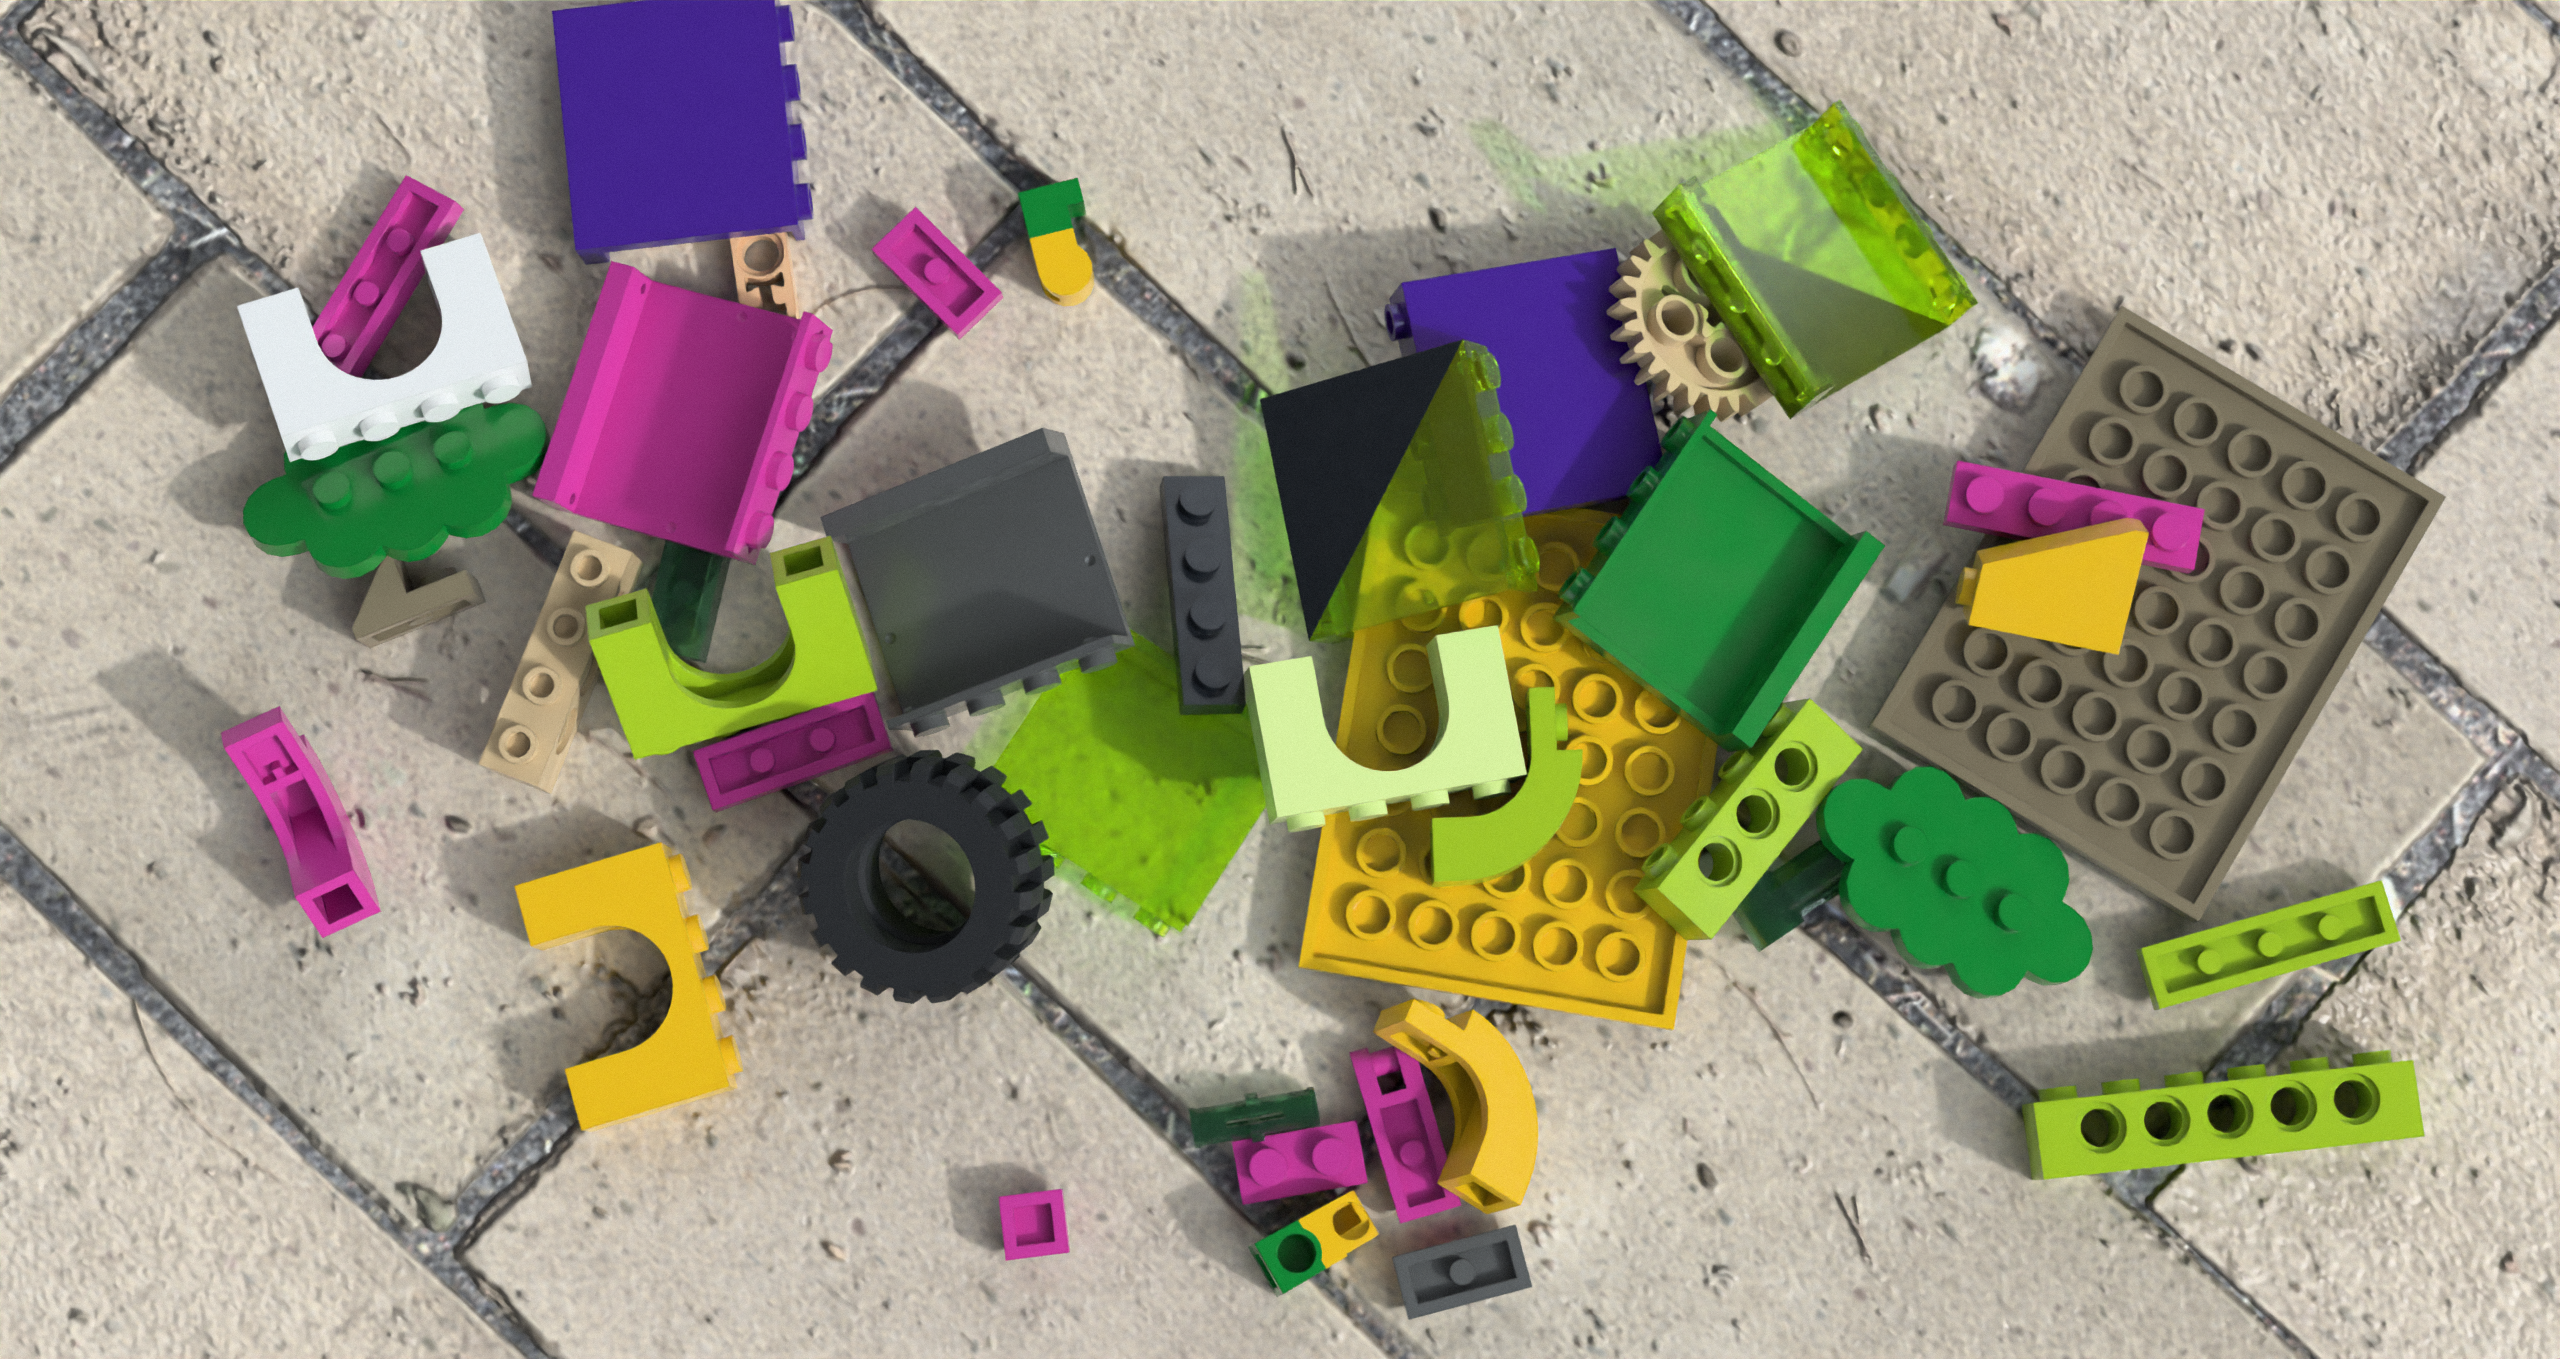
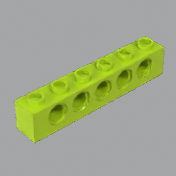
[2022,1050,2425,1180]

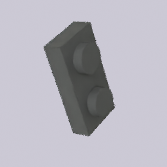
[1392,1225,1532,1320]

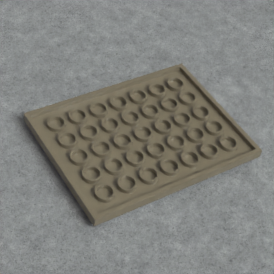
[1868,306,2446,923]

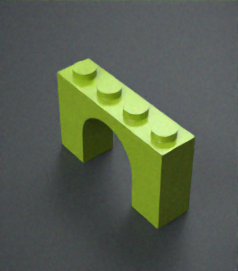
[586,536,878,760]

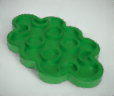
[243,403,550,579]
[1815,767,2093,999]

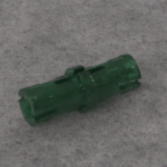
[1188,1087,1320,1149]

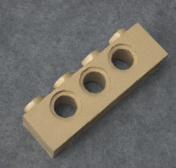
[479,530,644,794]

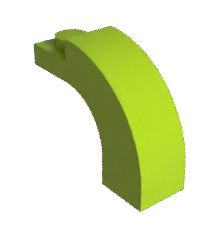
[1429,687,1583,887]

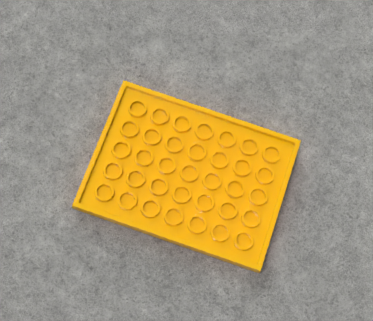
[1298,477,1718,1031]

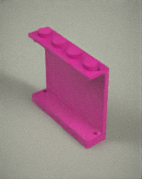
[532,261,833,565]

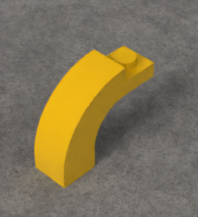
[1373,999,1538,1214]

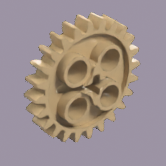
[1607,223,1774,422]

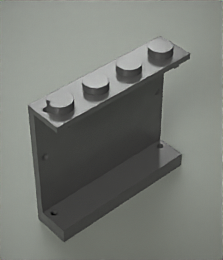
[820,428,1135,738]

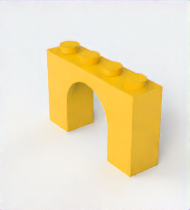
[514,842,743,1132]

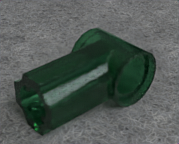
[1732,839,1846,953]

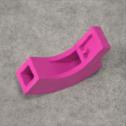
[221,706,381,938]

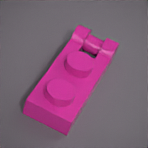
[1349,1045,1461,1224]

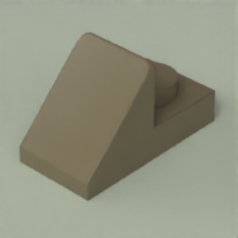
[352,556,486,648]

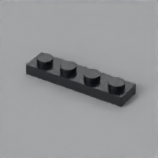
[1160,476,1246,715]

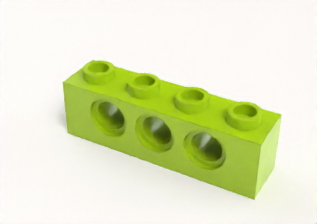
[1633,698,1863,941]

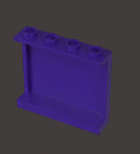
[552,0,814,265]
[1384,248,1663,538]

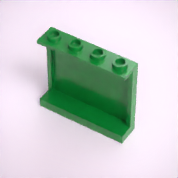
[1552,409,1885,752]

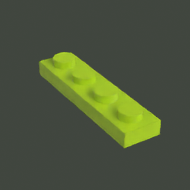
[2136,880,2401,1010]

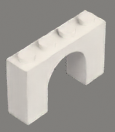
[237,233,532,462]

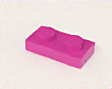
[871,207,1003,340]
[1232,1120,1368,1205]

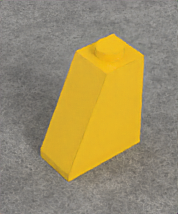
[1956,518,2149,655]

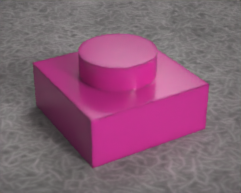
[998,1189,1070,1261]

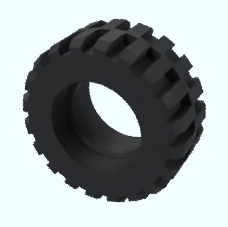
[797,750,1055,1004]

